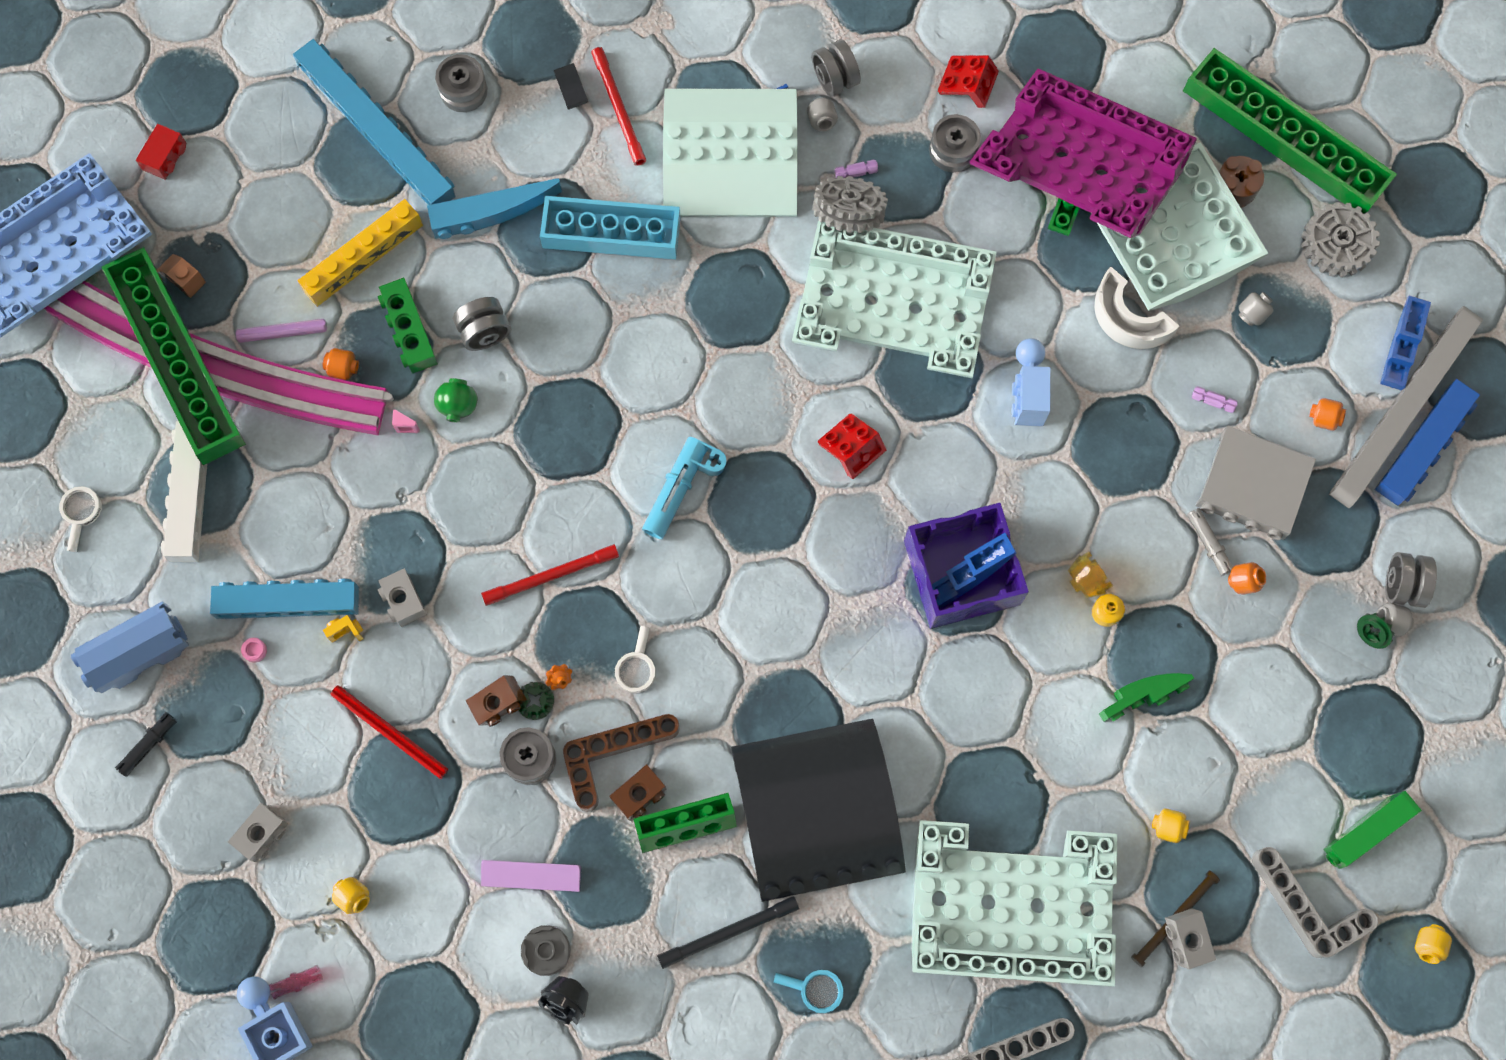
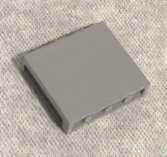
[1195,425,1316,540]

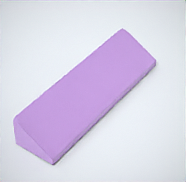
[481,860,581,892]

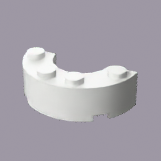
[1094,267,1180,349]

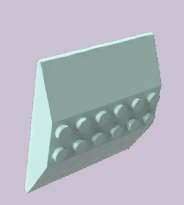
[663,89,797,217]
[1091,142,1268,311]

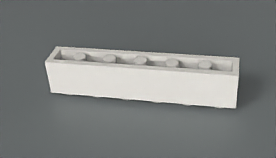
[161,421,207,562]

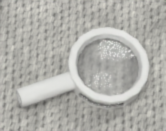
[59,486,102,552]
[615,626,655,693]

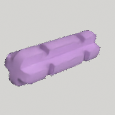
[835,160,878,179]
[1192,386,1238,413]

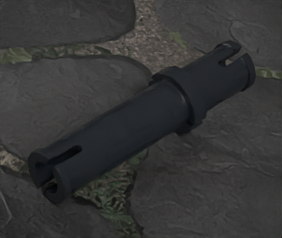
[115,711,178,777]

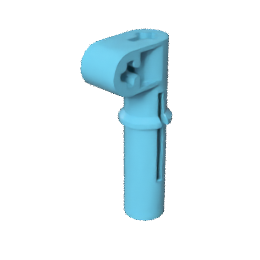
[642,437,726,540]

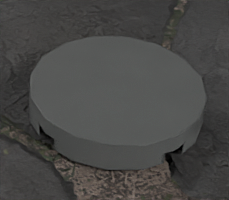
[521,925,571,976]

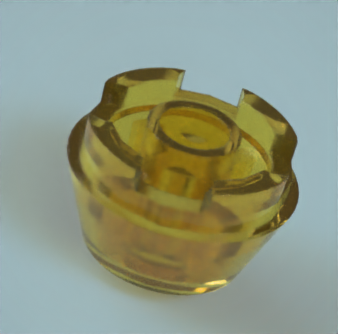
[1068,551,1113,598]

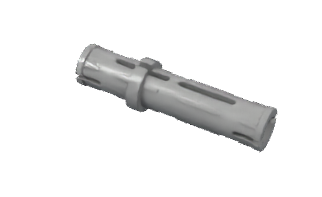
[1186,508,1233,576]

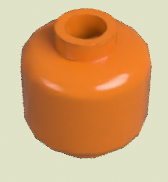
[323,348,359,380]
[1309,398,1346,431]
[1228,562,1266,595]

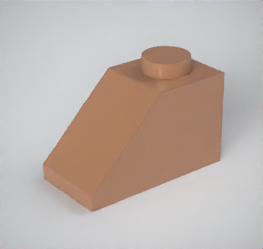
[157,254,206,298]

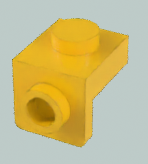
[323,615,364,643]

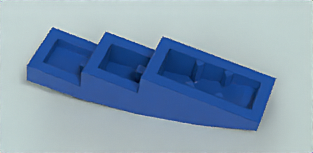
[1380,295,1431,390]
[931,533,1017,608]

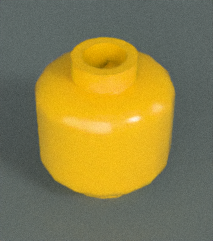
[1092,594,1125,627]
[1152,808,1190,843]
[332,877,370,914]
[1415,924,1452,964]

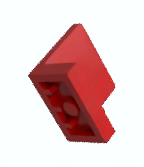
[938,55,999,108]
[818,413,887,479]

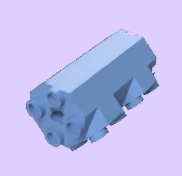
[71,601,189,693]

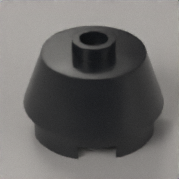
[538,976,589,1025]

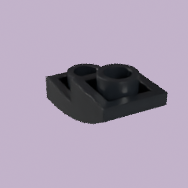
[554,63,588,110]

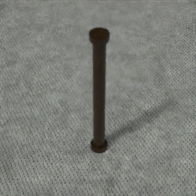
[1131,870,1220,967]

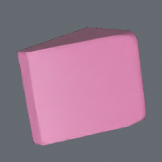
[392,410,420,433]

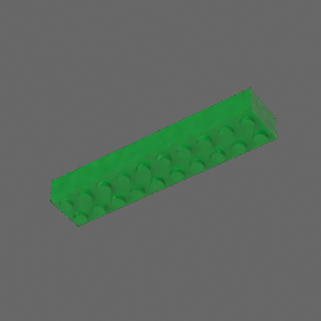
[1183,48,1397,214]
[102,247,246,465]

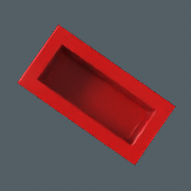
[136,123,187,180]

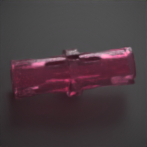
[269,965,323,1000]

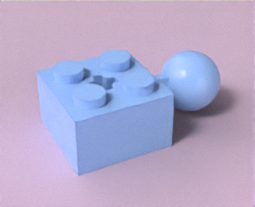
[1012,338,1050,426]
[237,976,313,1060]

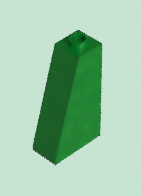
[1323,791,1422,869]

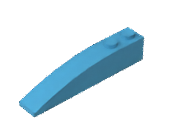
[427,178,562,239]

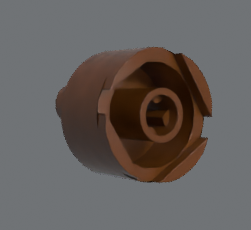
[1219,156,1264,208]

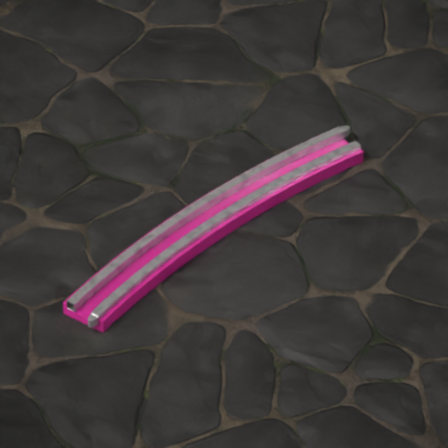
[44,281,394,435]

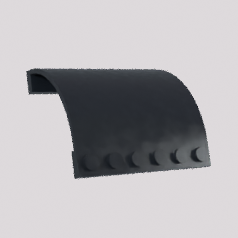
[731,718,906,902]

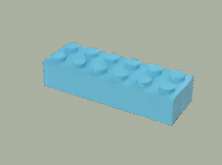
[540,196,681,260]

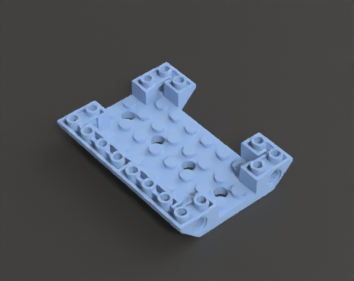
[0,153,152,338]

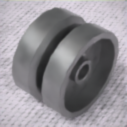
[811,39,861,97]
[435,54,488,113]
[929,114,981,173]
[452,297,512,351]
[1385,552,1437,608]
[499,727,556,785]

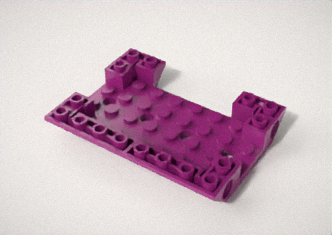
[970,69,1197,238]

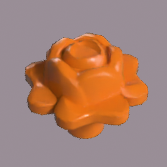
[545,664,572,690]

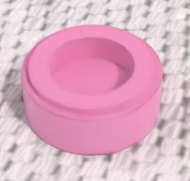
[241,638,267,663]

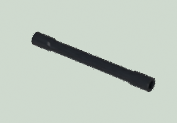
[657,896,800,969]

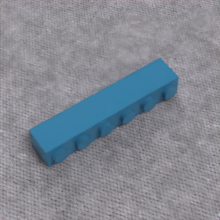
[210,578,359,619]

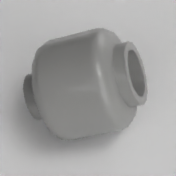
[807,98,838,131]
[1239,292,1274,326]
[1377,603,1414,637]

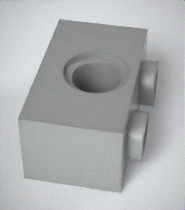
[378,568,427,627]
[228,803,288,862]
[1165,909,1216,969]

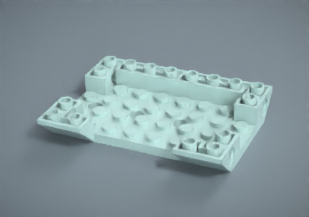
[792,220,996,378]
[912,820,1117,986]

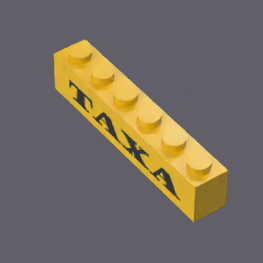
[297,199,423,307]

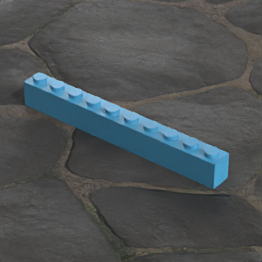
[293,39,456,205]

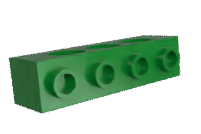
[377,277,438,374]
[633,793,737,853]

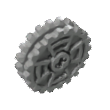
[812,176,888,233]
[1301,202,1380,277]

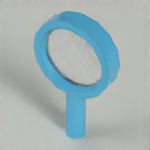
[773,970,843,1013]

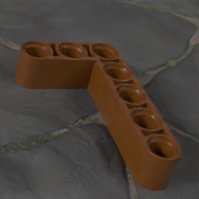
[563,714,680,812]

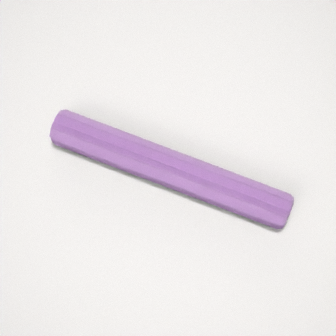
[236,319,327,343]

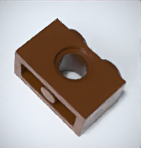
[465,675,527,727]
[609,764,667,821]

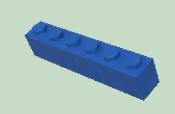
[1374,379,1480,506]

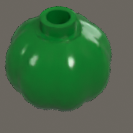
[434,378,478,422]

